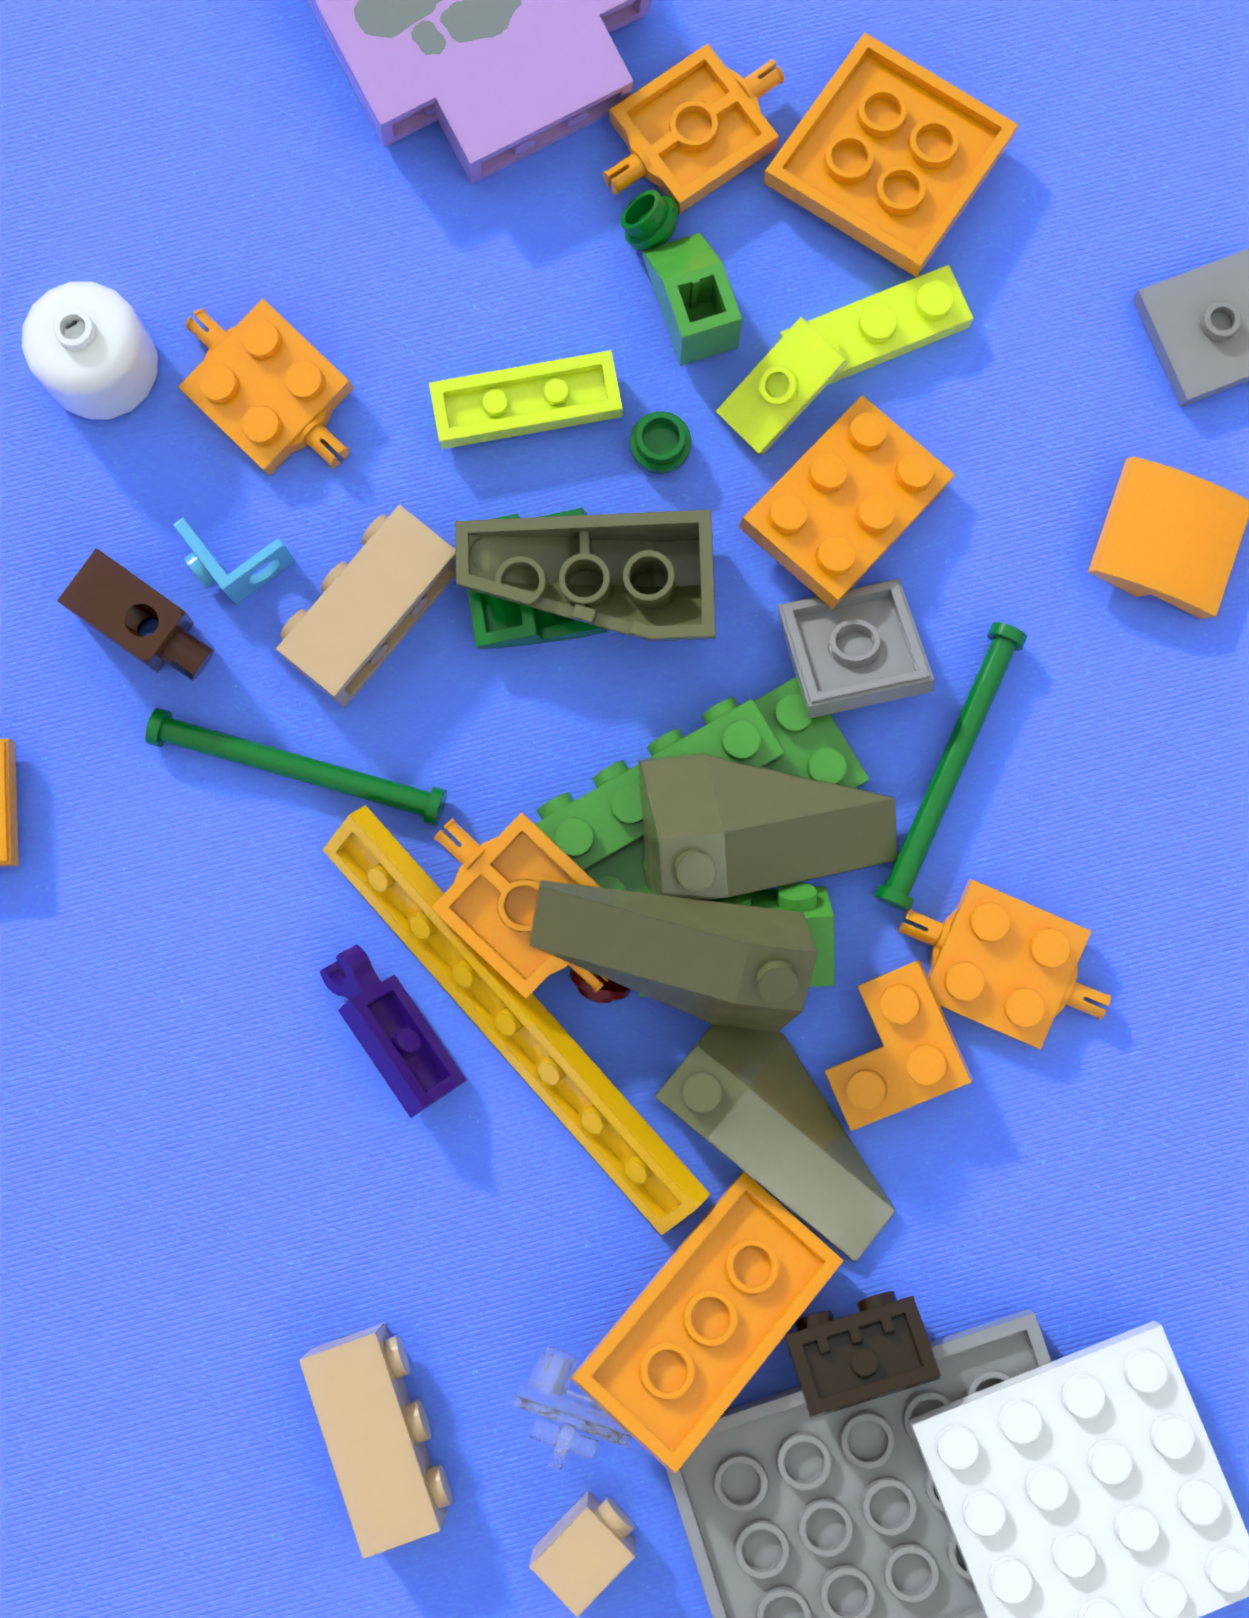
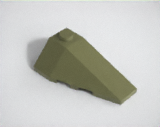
[455,509,716,642]

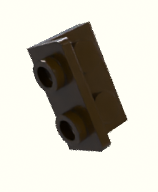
[785,1291,941,1419]

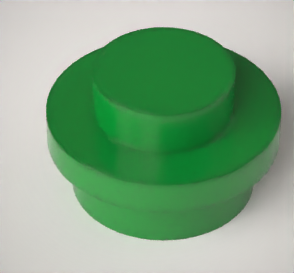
[620,190,679,250]
[630,411,692,474]

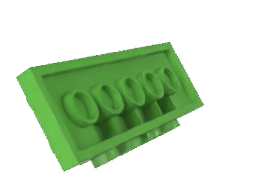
[535,677,870,894]

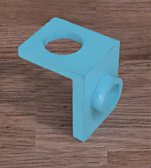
[173,517,295,605]

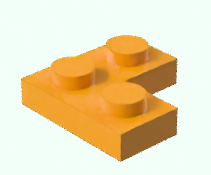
[825,960,973,1131]

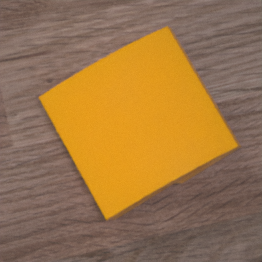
[1088,456,1249,619]

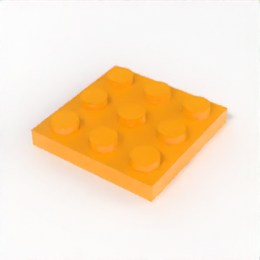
[763,32,1019,278]

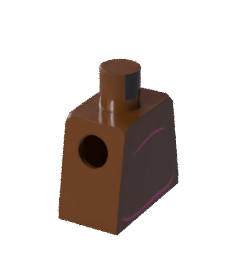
[57,548,215,681]

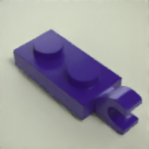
[320,944,467,1118]

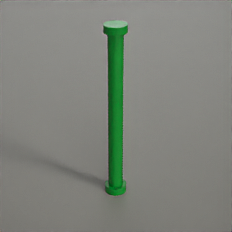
[874,622,1027,912]
[145,708,447,826]

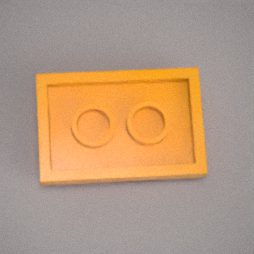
[739,395,955,609]

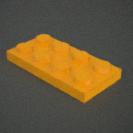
[569,1171,844,1473]

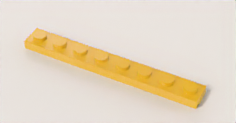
[323,805,710,1236]

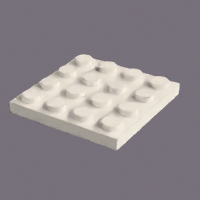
[908,1321,1249,1618]

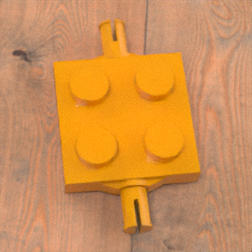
[602,43,785,214]
[178,299,354,476]
[431,812,608,999]
[898,879,1111,1050]

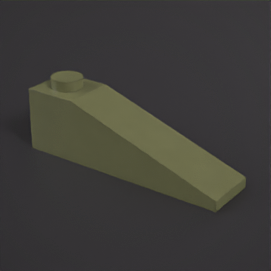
[638,753,897,900]
[529,880,818,1032]
[654,1024,896,1263]

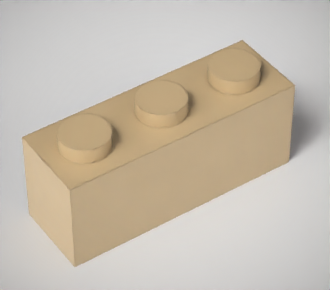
[276,504,456,708]
[299,1322,453,1559]

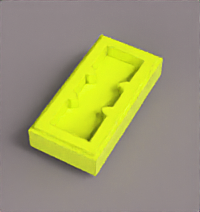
[716,317,848,455]

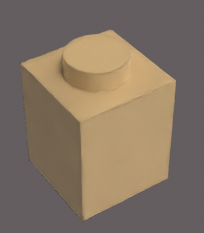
[529,1490,635,1617]

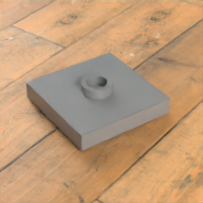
[1133,249,1249,407]
[778,579,934,719]

